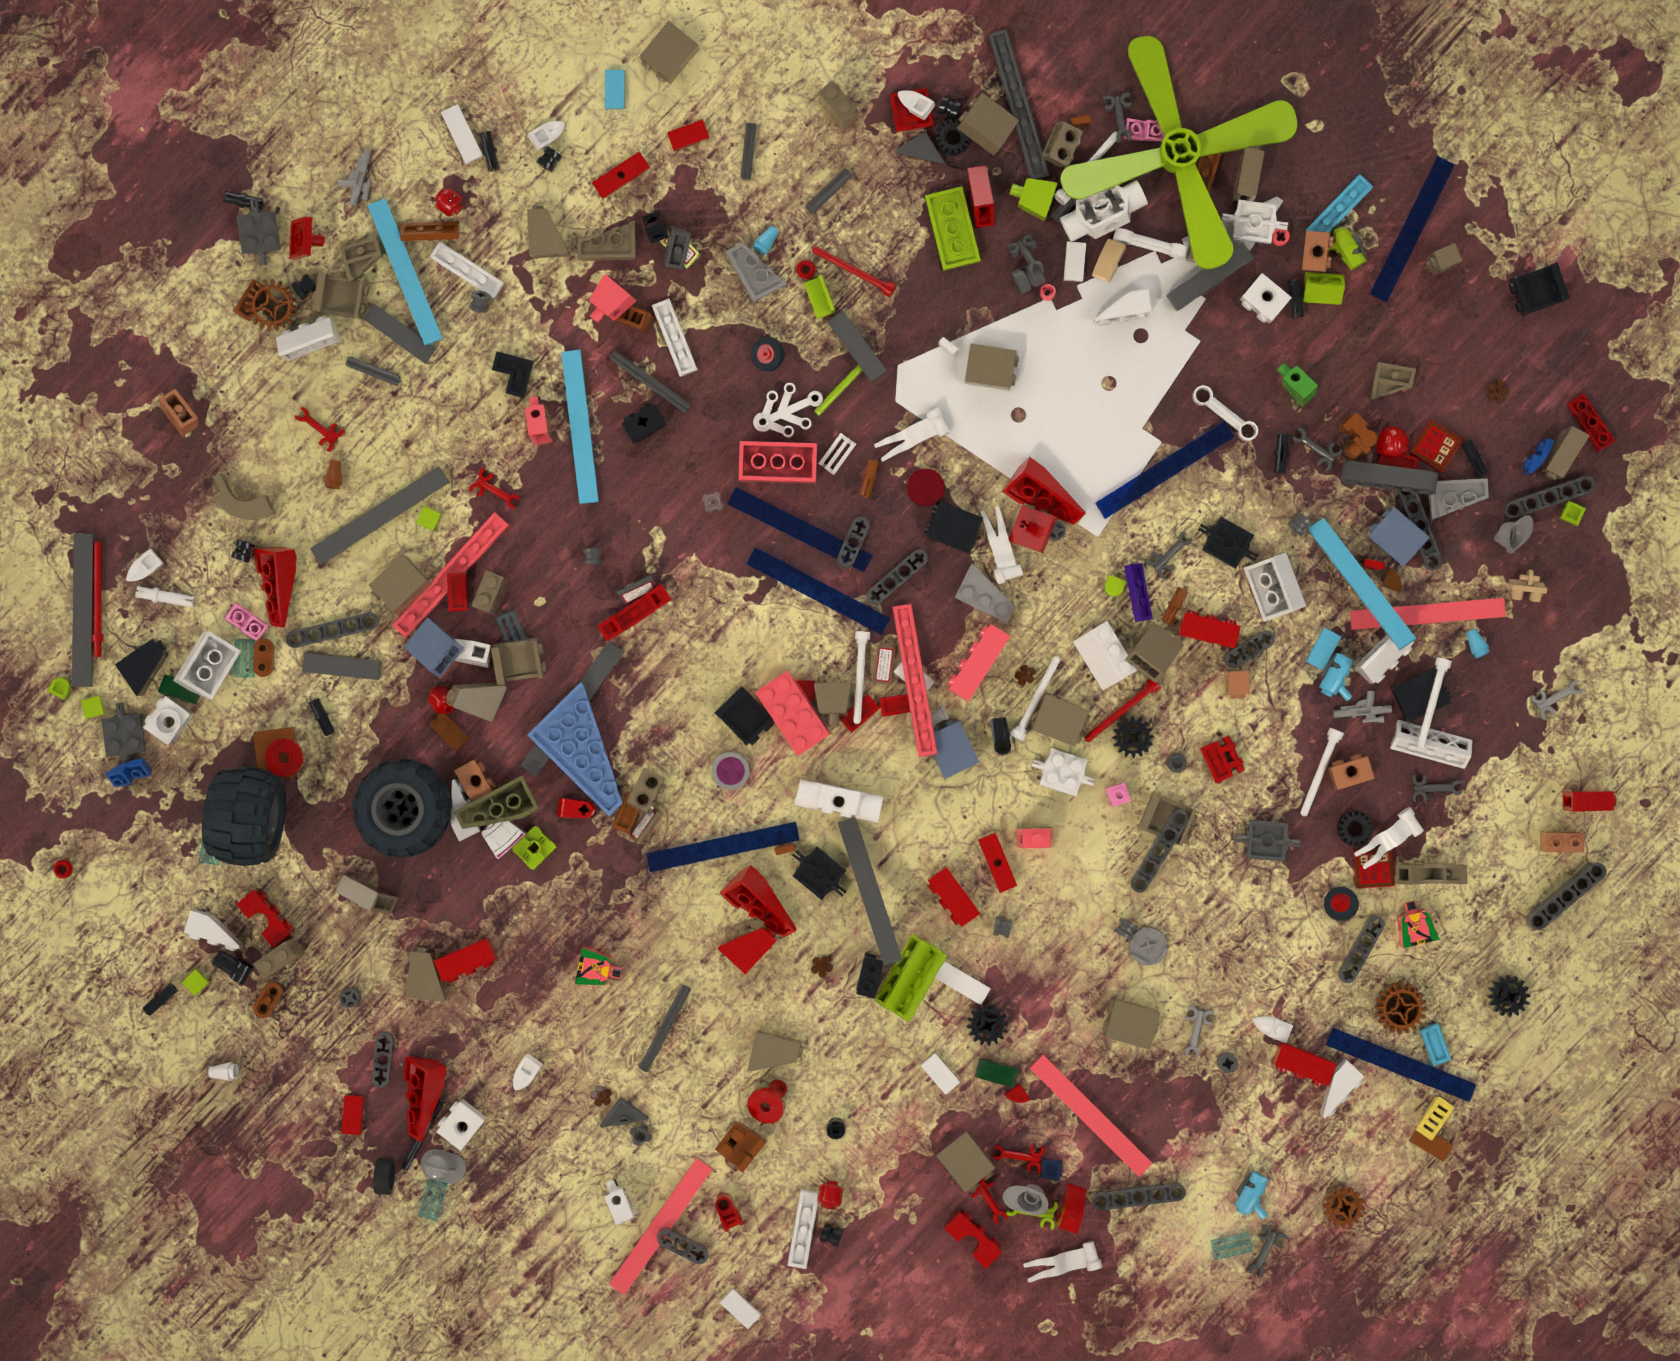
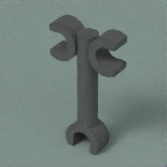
[1103,93,1132,143]
[1007,234,1044,277]
[1291,428,1343,472]
[1144,531,1193,579]
[1411,775,1462,802]
[1248,1224,1288,1278]

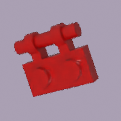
[1199,735,1245,784]

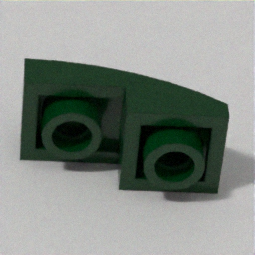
[158,674,200,705]
[975,1058,1019,1087]

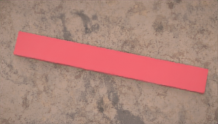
[392,512,509,638]
[1350,598,1506,630]
[893,604,938,758]
[1030,1054,1153,1177]
[609,1158,713,1295]

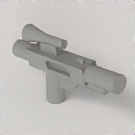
[338,149,372,207]
[1333,691,1392,723]

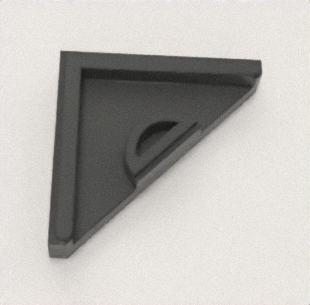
[895,132,944,164]
[600,1097,649,1128]

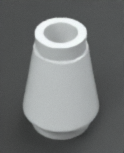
[208,1062,239,1081]

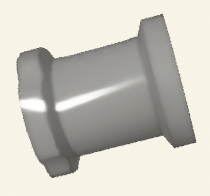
[931,705,950,728]

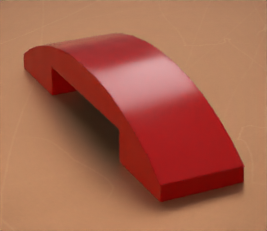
[597,584,672,642]

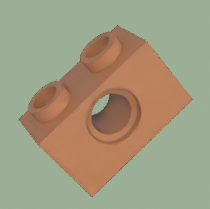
[1302,231,1334,272]
[159,389,198,437]
[1224,671,1250,699]
[1328,754,1375,790]
[454,759,496,802]
[1540,832,1584,852]

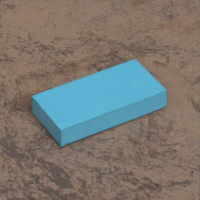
[605,70,625,109]
[1305,628,1341,670]
[1419,1023,1452,1066]

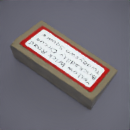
[872,645,896,685]
[629,808,662,845]

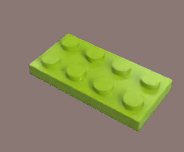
[925,186,981,271]

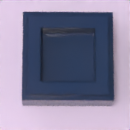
[1040,1158,1062,1181]

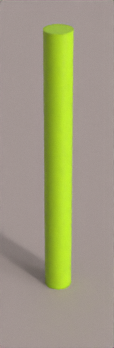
[814,365,863,416]

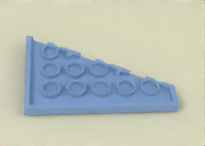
[528,682,623,816]

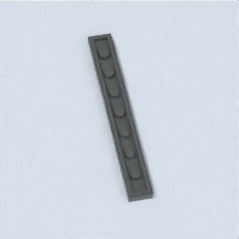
[988,29,1050,180]
[310,466,450,565]
[72,534,95,687]
[520,641,625,777]
[838,817,903,967]

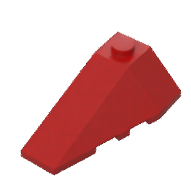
[1002,457,1086,525]
[254,547,297,628]
[719,865,797,938]
[404,1056,447,1142]

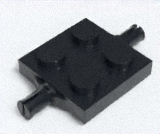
[1198,517,1259,569]
[792,846,847,900]

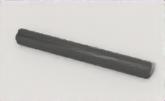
[610,351,691,413]
[639,985,691,1072]

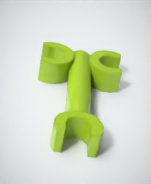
[1006,1201,1058,1230]

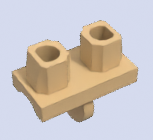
[1509,570,1548,602]

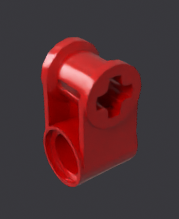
[557,798,595,819]
[715,1193,744,1232]

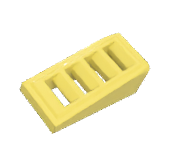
[1415,1097,1454,1140]

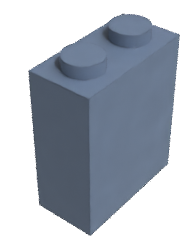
[1368,507,1430,567]
[404,617,464,678]
[933,719,979,779]

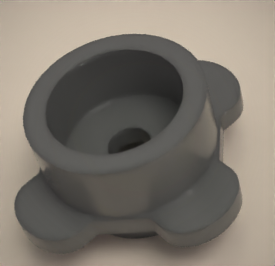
[630,1124,652,1146]

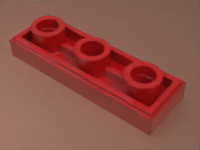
[592,151,650,200]
[1566,393,1615,452]
[978,832,1017,893]

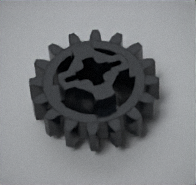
[1112,716,1154,758]
[1487,975,1531,1017]
[966,1004,1008,1046]

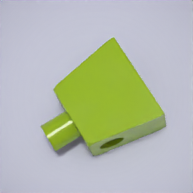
[1009,178,1058,221]

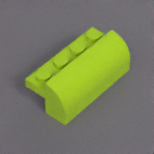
[874,934,948,1022]

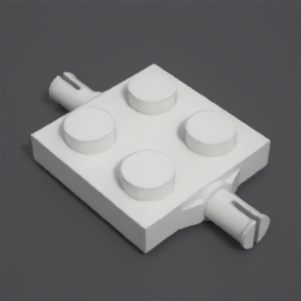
[1222,200,1288,244]
[1031,748,1096,797]

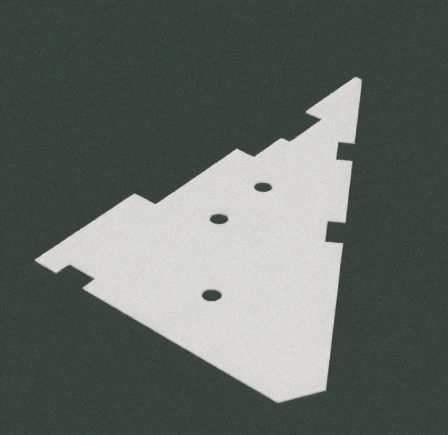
[895,197,1283,537]

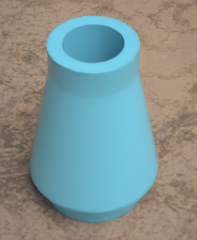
[753,226,779,255]
[1466,629,1490,659]

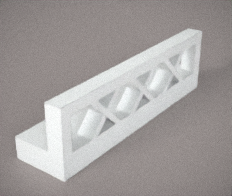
[1390,720,1472,769]

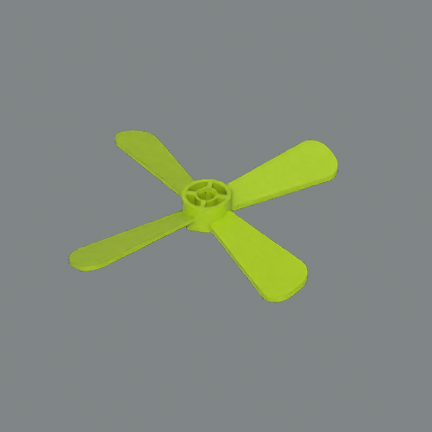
[1060,36,1297,270]

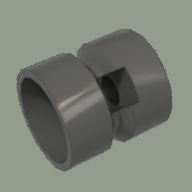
[1011,264,1046,295]

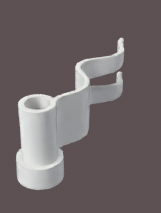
[874,407,950,462]
[980,506,1023,585]
[1354,807,1424,869]
[1023,1241,1102,1283]

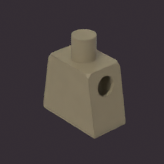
[814,682,853,727]

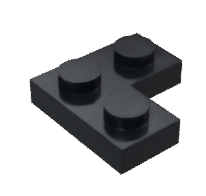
[492,351,534,399]

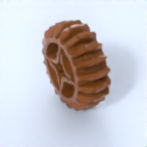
[244,279,297,331]
[1374,982,1427,1034]

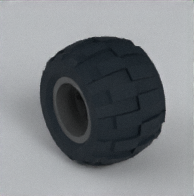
[352,759,453,858]
[202,766,286,866]

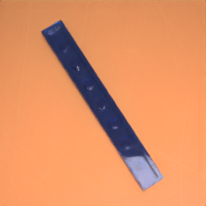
[1369,156,1455,303]
[1095,421,1235,519]
[727,487,873,572]
[746,547,891,635]
[646,821,800,872]
[1325,1027,1477,1102]

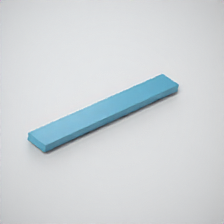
[367,199,443,346]
[561,350,599,504]
[1308,518,1416,651]

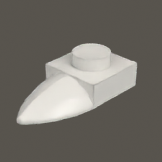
[898,91,936,120]
[527,121,565,151]
[126,549,164,581]
[1253,1016,1293,1043]
[513,1053,543,1090]

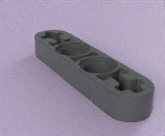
[867,550,928,605]
[1338,915,1385,983]

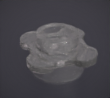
[702,492,723,513]

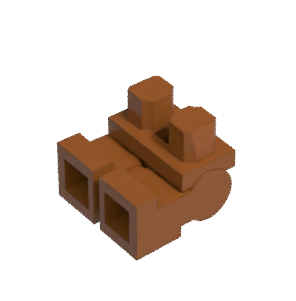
[1336,412,1377,460]
[715,1121,767,1173]

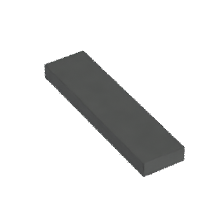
[363,304,437,364]
[827,310,887,383]
[302,653,381,680]

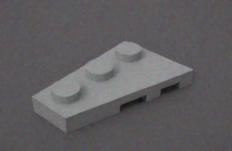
[725,243,787,303]
[1429,478,1489,520]
[955,563,1014,623]

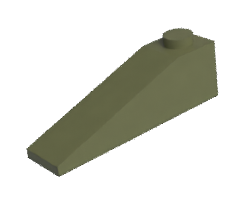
[454,776,539,829]

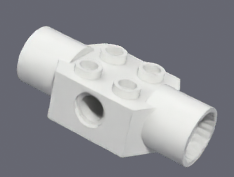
[1060,180,1148,242]
[795,779,883,823]

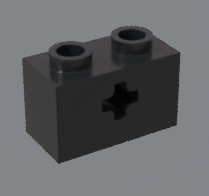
[621,403,667,444]

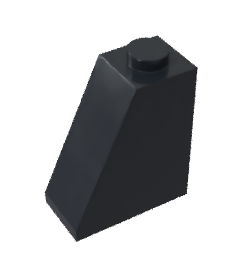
[115,638,168,696]

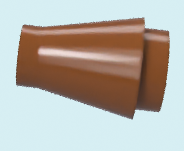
[323,460,343,489]

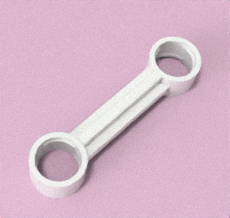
[1113,228,1190,260]
[1192,385,1258,441]

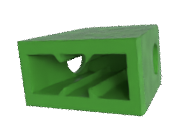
[1277,363,1318,407]

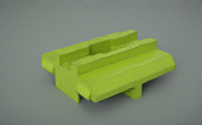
[512,826,556,870]

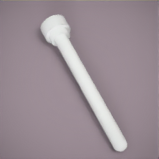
[1053,132,1117,205]
[853,631,870,724]
[1010,656,1060,742]
[1417,657,1452,749]
[1300,728,1344,816]

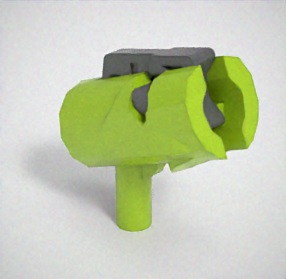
[1320,227,1367,271]

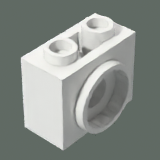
[1240,273,1292,324]
[143,696,194,745]
[437,1099,487,1151]

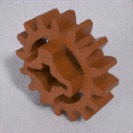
[1322,1185,1365,1229]

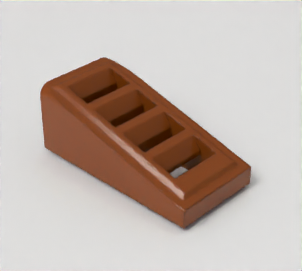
[608,306,653,333]

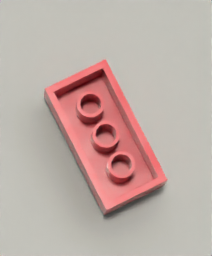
[739,441,817,484]
[947,624,1010,702]
[755,670,832,756]

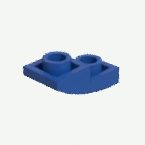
[1523,438,1554,475]
[106,758,152,787]

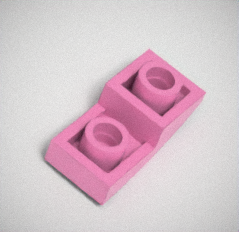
[1123,118,1164,142]
[224,602,268,641]

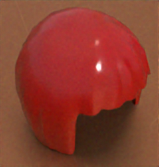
[1376,426,1409,457]

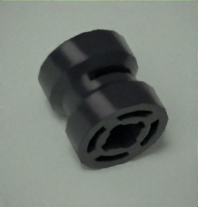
[937,95,962,120]
[536,146,562,173]
[291,274,316,300]
[231,539,255,563]
[826,1117,846,1140]
[819,1223,843,1247]

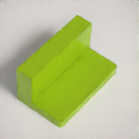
[1303,272,1345,305]
[804,274,835,320]

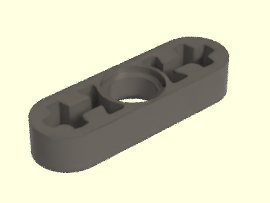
[837,517,870,569]
[1224,630,1275,668]
[372,1031,394,1088]
[657,1228,708,1264]

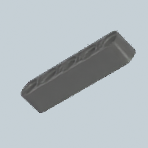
[1166,242,1254,311]
[1340,461,1438,495]
[1526,862,1607,930]

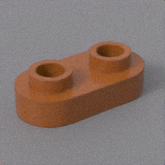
[253,639,274,677]
[253,982,284,1018]

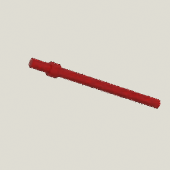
[92,542,104,657]

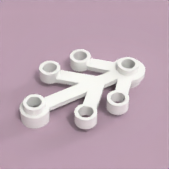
[753,383,823,438]

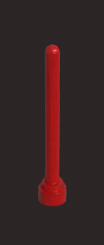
[812,246,897,298]
[1084,678,1161,742]

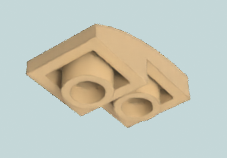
[1092,238,1126,282]

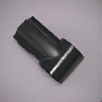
[990,717,1011,756]
[212,950,254,984]

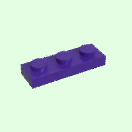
[1124,563,1153,622]

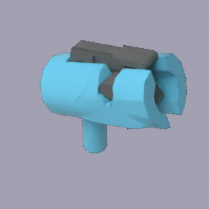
[1319,653,1354,701]
[1235,1170,1269,1219]

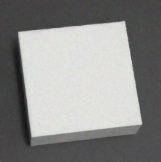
[938,337,958,356]

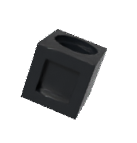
[642,210,669,244]

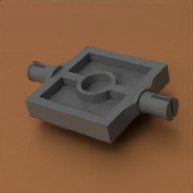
[236,199,281,266]
[101,703,146,763]
[1234,820,1301,862]

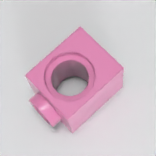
[1105,782,1131,807]

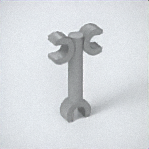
[1530,680,1583,720]
[1184,1006,1215,1058]

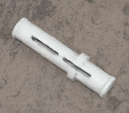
[135,586,196,608]

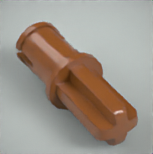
[859,460,880,499]
[1161,587,1188,625]

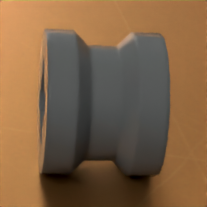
[470,290,491,313]
[1287,512,1312,536]
[1049,521,1066,541]
[583,548,603,565]
[993,917,1012,938]
[1114,918,1138,940]
[340,987,362,1008]
[1217,1052,1238,1073]

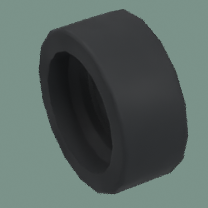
[373,1158,395,1195]

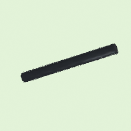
[401,1100,444,1171]

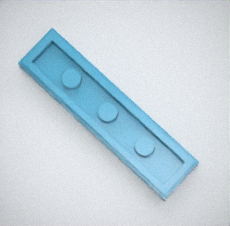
[1306,174,1373,233]

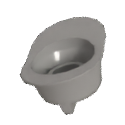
[1494,515,1533,554]
[421,1149,466,1184]
[1003,1184,1049,1216]

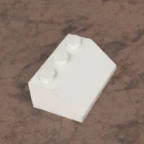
[276,316,341,361]
[1244,552,1306,622]
[1073,621,1137,691]
[173,631,241,700]
[1354,635,1414,684]

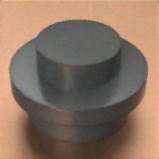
[1167,753,1186,773]

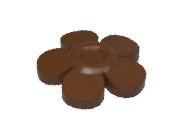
[1488,380,1509,402]
[1014,665,1036,686]
[811,956,833,978]
[590,1086,612,1107]

